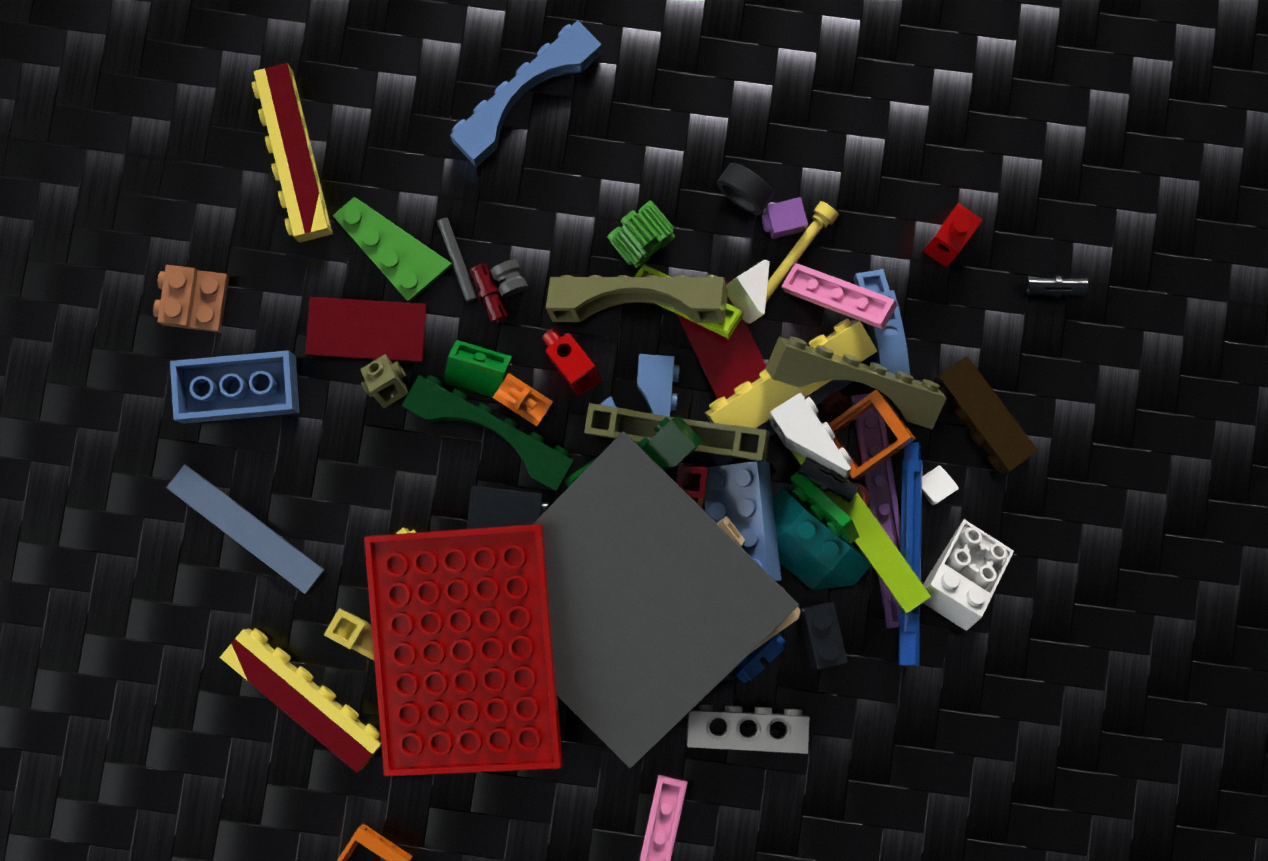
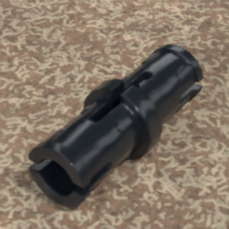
[1026,275,1088,298]
[798,457,859,503]

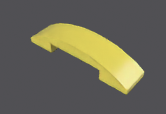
[324,608,374,661]

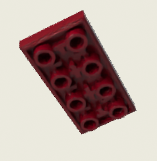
[677,278,767,399]
[305,297,427,363]

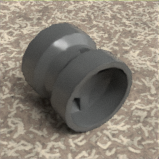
[490,259,528,298]

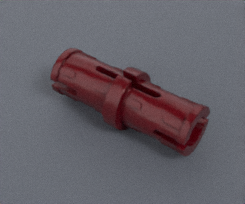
[470,263,509,324]

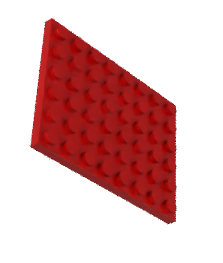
[364,524,563,776]

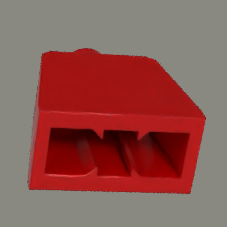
[923,203,982,268]
[542,328,602,398]

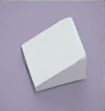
[922,465,959,505]

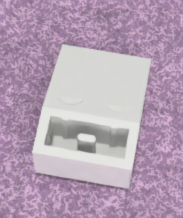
[770,392,852,479]
[923,519,1014,631]

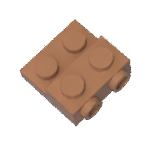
[153,265,229,333]

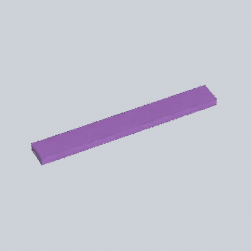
[851,393,901,628]

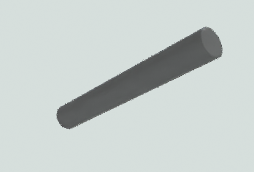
[437,218,477,302]

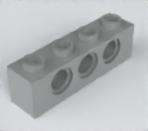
[686,704,810,754]

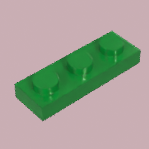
[790,472,859,544]

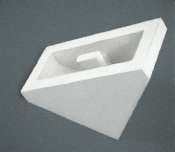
[726,260,770,324]

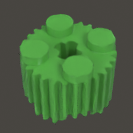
[607,201,675,268]

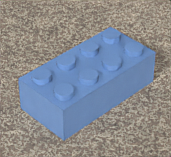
[170,351,300,424]
[704,461,781,581]

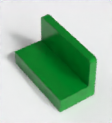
[444,340,512,398]

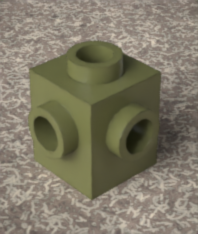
[360,354,408,408]

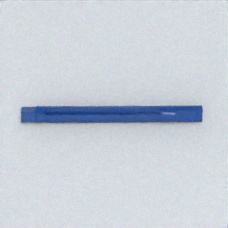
[898,442,923,666]

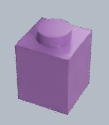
[761,197,808,239]

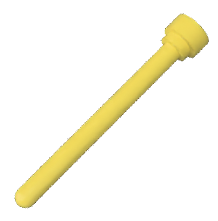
[766,201,839,302]

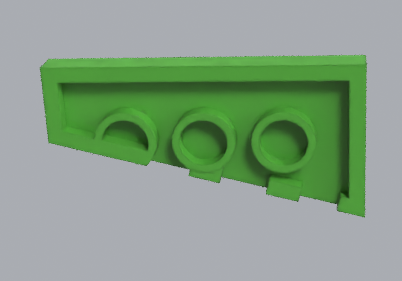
[333,197,453,303]

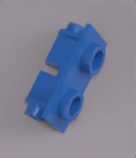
[732,633,787,684]

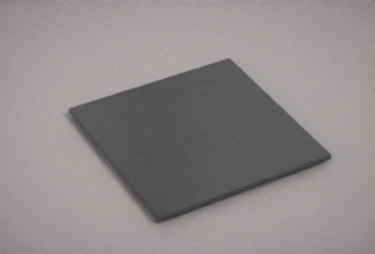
[534,431,799,768]

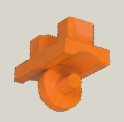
[493,373,553,427]

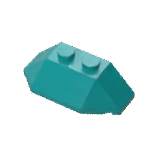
[773,487,871,590]

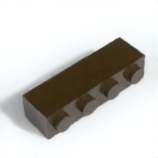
[934,356,1038,474]

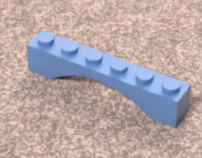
[450,20,602,167]
[637,354,679,473]

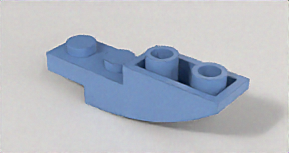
[853,269,910,375]

